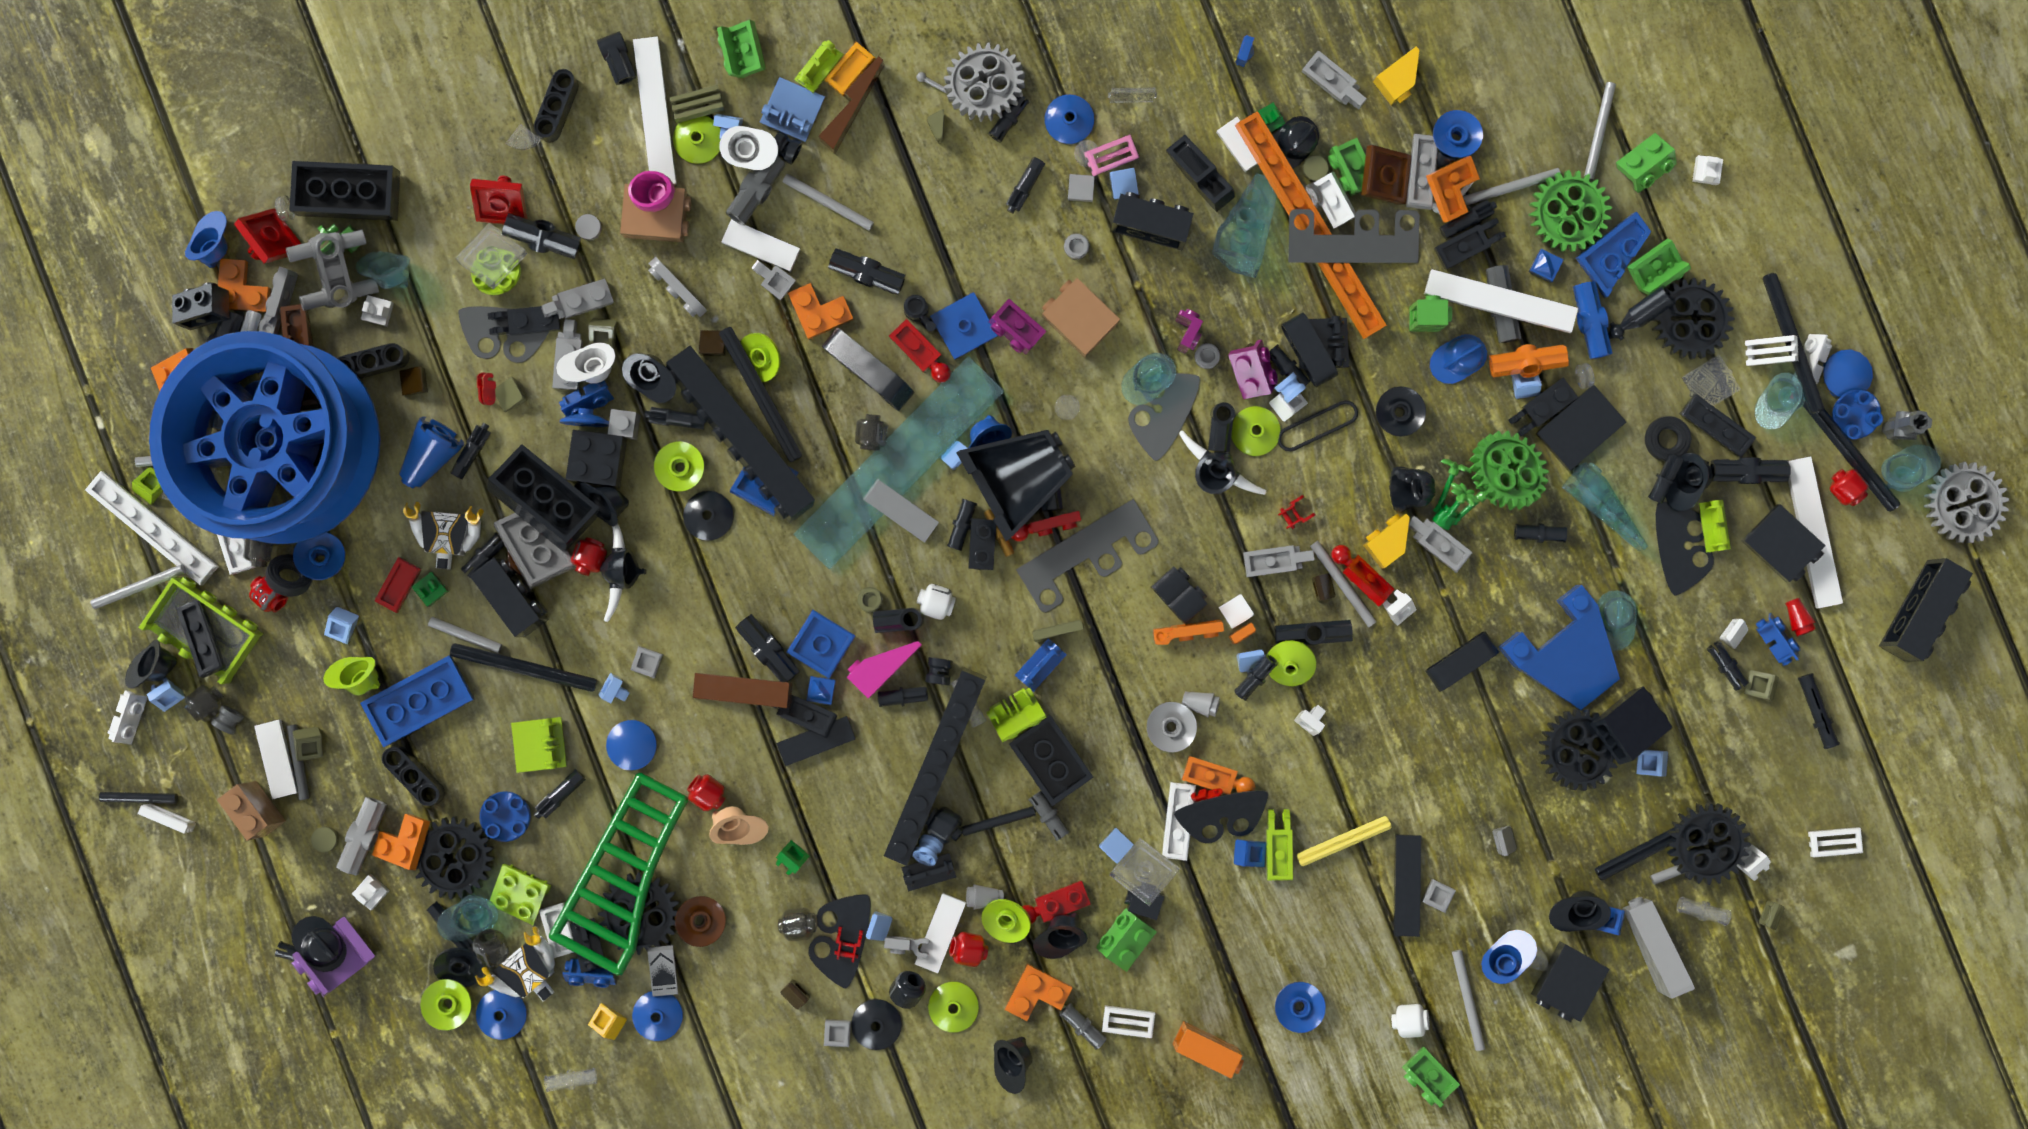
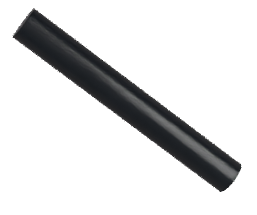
[99,792,178,804]
[962,806,1036,836]

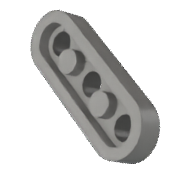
[648,257,707,317]

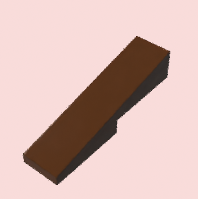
[819,56,884,154]
[280,304,322,410]
[693,673,793,708]

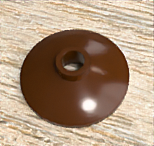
[675,896,726,947]

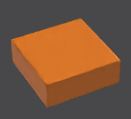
[1228,623,1256,644]

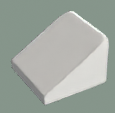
[1269,393,1308,421]
[1219,594,1254,629]
[1720,619,1748,649]

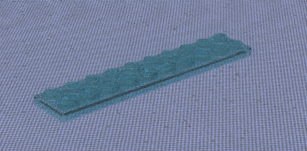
[793,356,1004,570]

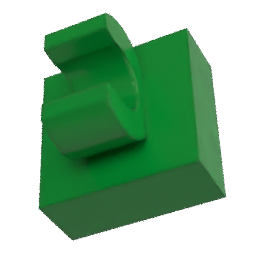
[1258,102,1285,133]
[412,572,449,607]
[776,840,810,875]

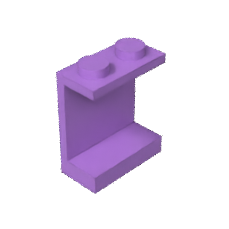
[291,917,375,997]

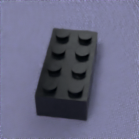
[289,161,400,221]
[487,444,600,553]
[1879,558,1973,661]

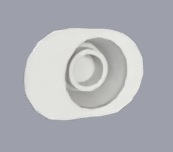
[720,126,778,170]
[556,343,616,383]

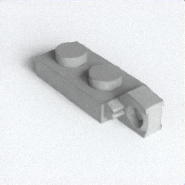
[1302,51,1367,110]
[259,267,298,334]
[541,279,614,319]
[552,319,583,390]
[1408,516,1472,573]
[1243,545,1315,577]

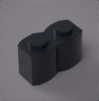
[1150,566,1207,624]

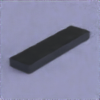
[1393,834,1421,937]

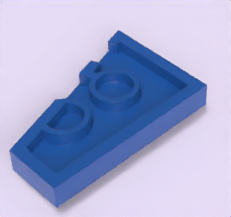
[1575,212,1651,298]

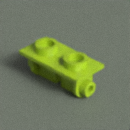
[794,40,844,93]
[1699,500,1731,553]

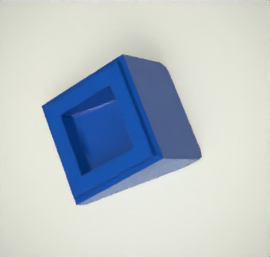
[1234,839,1266,867]

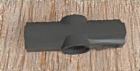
[726,156,785,225]
[1485,265,1521,343]
[1882,411,1932,440]

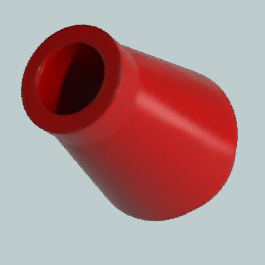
[1785,598,1816,637]

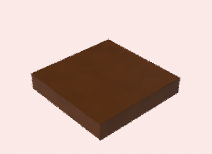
[1361,145,1411,205]

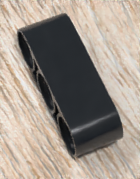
[534,69,579,143]
[1281,312,1338,388]
[337,343,410,379]
[1425,631,1499,692]
[382,746,445,806]

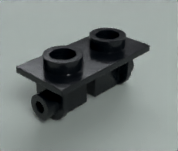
[968,518,996,570]
[901,853,957,892]
[570,918,604,973]

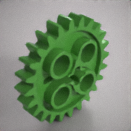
[1529,170,1612,252]
[1469,431,1549,510]

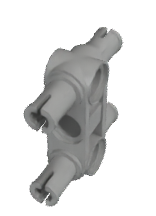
[286,230,379,311]

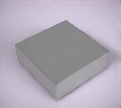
[1068,174,1095,202]
[630,646,663,678]
[1421,879,1456,913]
[824,1019,851,1047]

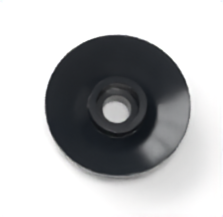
[1376,386,1426,437]
[683,491,734,541]
[433,947,485,987]
[851,999,902,1050]

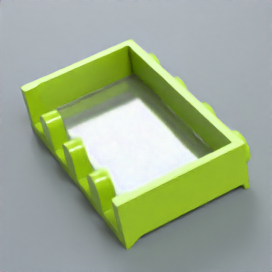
[138,576,263,685]

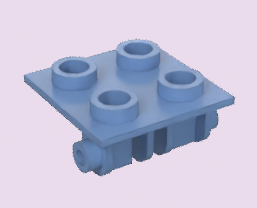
[760,77,825,142]

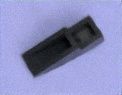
[1166,135,1236,212]

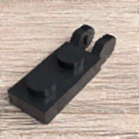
[1434,218,1507,271]
[487,306,561,336]
[1508,377,1578,437]

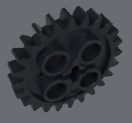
[1652,278,1735,360]
[1539,709,1618,791]
[1666,802,1751,885]
[416,816,495,899]
[598,872,680,955]

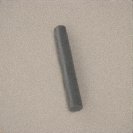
[287,724,310,800]

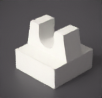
[1692,155,1723,185]
[361,295,394,327]
[1383,590,1416,626]
[1294,705,1326,736]
[1736,845,1771,881]
[352,874,390,910]

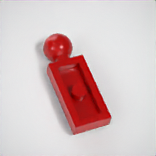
[889,319,951,383]
[1011,511,1081,542]
[1331,545,1394,607]
[1022,880,1091,924]

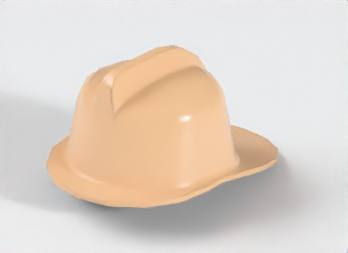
[709,806,768,845]

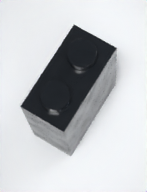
[1741,504,1826,582]
[1590,686,1673,765]
[1531,941,1610,1022]

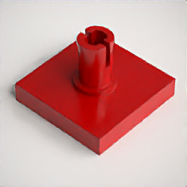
[470,175,527,224]
[234,208,301,264]

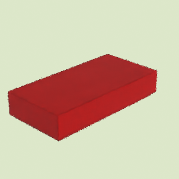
[374,557,422,613]

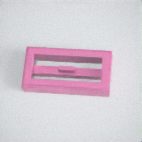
[1084,135,1139,176]

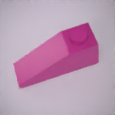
[847,641,922,698]

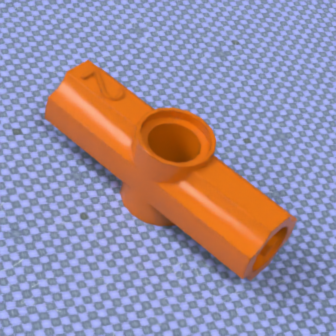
[1489,344,1569,378]

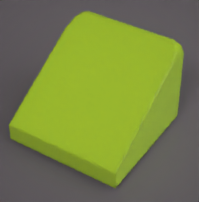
[132,466,163,505]

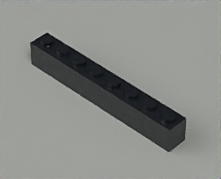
[666,345,815,524]
[884,667,987,866]

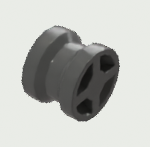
[211,705,244,735]

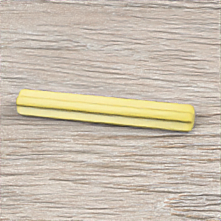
[1297,816,1392,866]

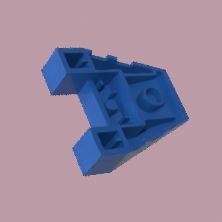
[1498,585,1620,710]

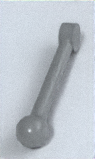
[916,72,948,94]

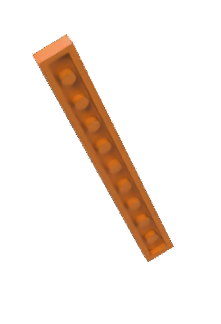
[1235,111,1387,339]

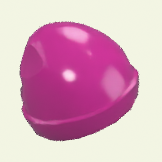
[628,171,675,212]

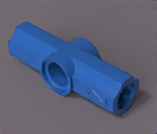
[1573,281,1613,359]

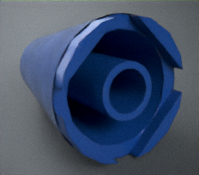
[399,416,464,488]

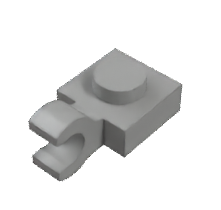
[752,260,796,301]
[884,936,930,958]

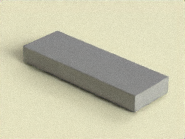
[1406,134,1438,210]
[863,479,939,543]

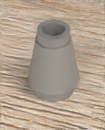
[1182,691,1220,718]
[966,884,1004,910]

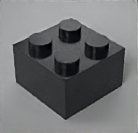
[565,430,627,488]

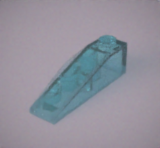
[1212,173,1277,278]
[1562,462,1648,551]

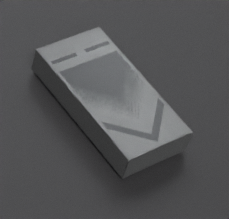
[648,945,678,997]

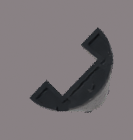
[956,430,1076,541]

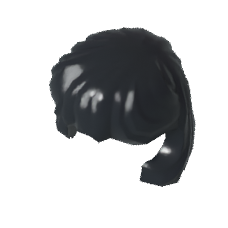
[1389,466,1436,513]

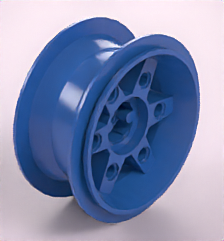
[149,331,380,544]

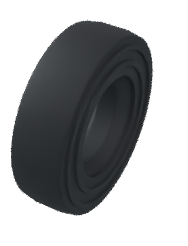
[1645,416,1692,461]
[265,554,312,597]

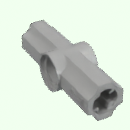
[336,797,387,875]

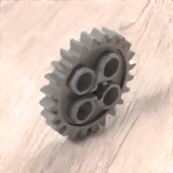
[944,43,1025,122]
[1924,462,2009,543]

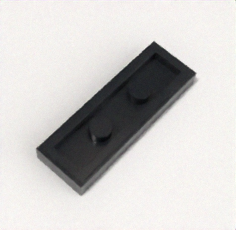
[1679,394,1757,458]
[176,599,226,678]
[776,716,856,767]

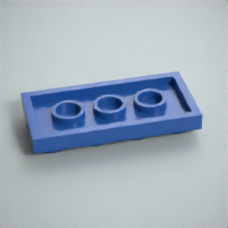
[360,655,475,747]

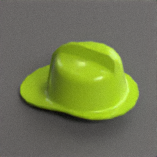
[323,657,380,695]

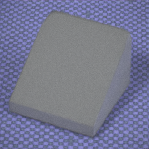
[1492,826,1516,856]

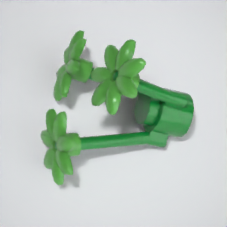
[1432,459,1497,530]

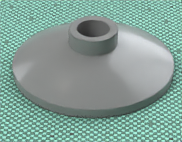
[1147,702,1197,752]

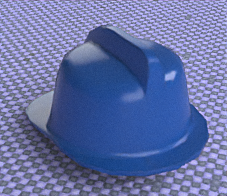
[185,211,228,268]
[1430,334,1487,384]
[968,415,1012,448]
[1481,930,1537,984]

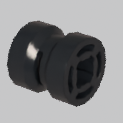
[774,131,802,165]
[925,657,953,686]

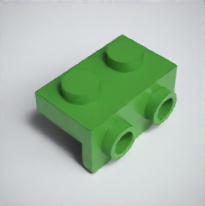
[717,20,766,78]
[1616,133,1677,193]
[1328,138,1366,197]
[1627,238,1691,295]
[1096,908,1157,972]
[1402,1046,1460,1108]

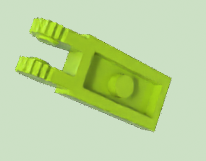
[1266,809,1293,881]

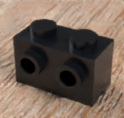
[172,282,230,331]

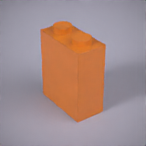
[1172,1021,1244,1079]

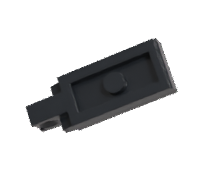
[771,695,837,738]

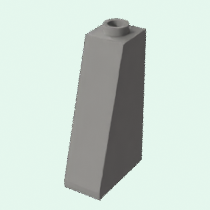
[1623,897,1695,999]

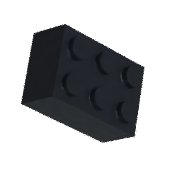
[1110,192,1194,251]
[470,558,549,638]
[1009,714,1094,806]

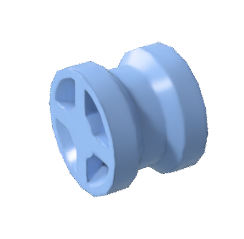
[1275,372,1306,403]
[912,835,943,866]

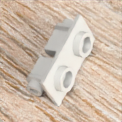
[1792,334,1832,384]
[108,690,148,745]

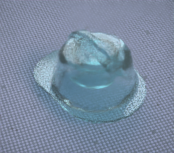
[355,251,410,289]
[1121,353,1176,405]
[1755,373,1805,429]
[1881,445,1941,492]
[1597,590,1637,651]
[437,895,498,942]

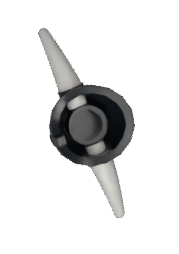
[1179,431,1266,495]
[600,524,647,622]

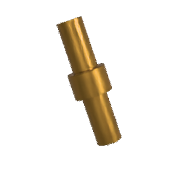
[984,509,1015,557]

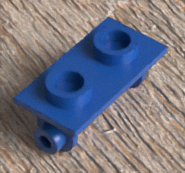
[559,380,614,416]
[1756,613,1801,666]
[1015,638,1067,692]
[562,959,616,988]

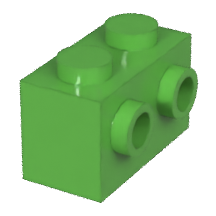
[1409,295,1452,332]

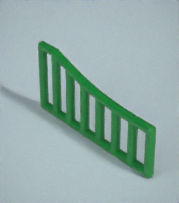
[549,773,688,976]

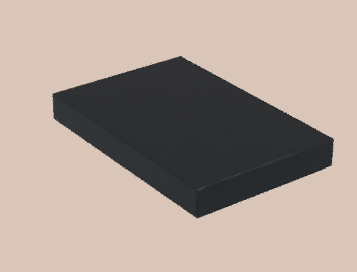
[1536,384,1626,471]

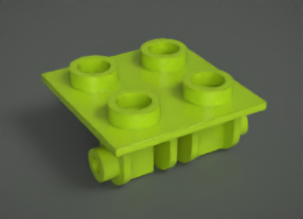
[986,687,1046,742]
[511,717,567,773]
[488,864,551,925]

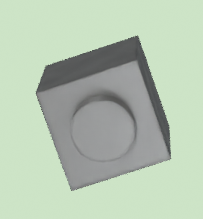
[608,409,641,440]

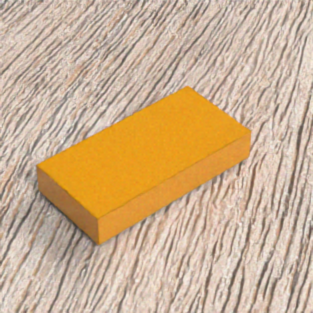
[824,42,876,97]

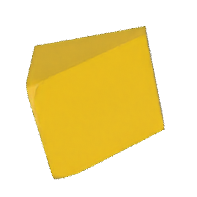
[588,1003,627,1040]

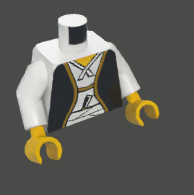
[403,502,484,569]
[475,926,555,1001]

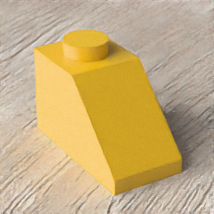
[1373,46,1419,105]

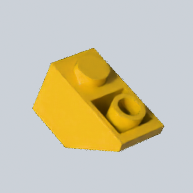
[1363,513,1410,569]

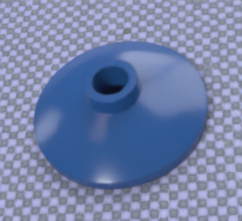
[1045,94,1094,144]
[1433,110,1483,159]
[560,408,609,427]
[293,532,345,580]
[1275,982,1326,1033]
[476,990,527,1040]
[632,991,683,1041]

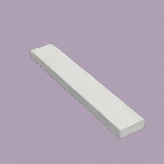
[633,36,677,185]
[1424,269,1578,333]
[1788,457,1843,608]
[85,471,219,585]

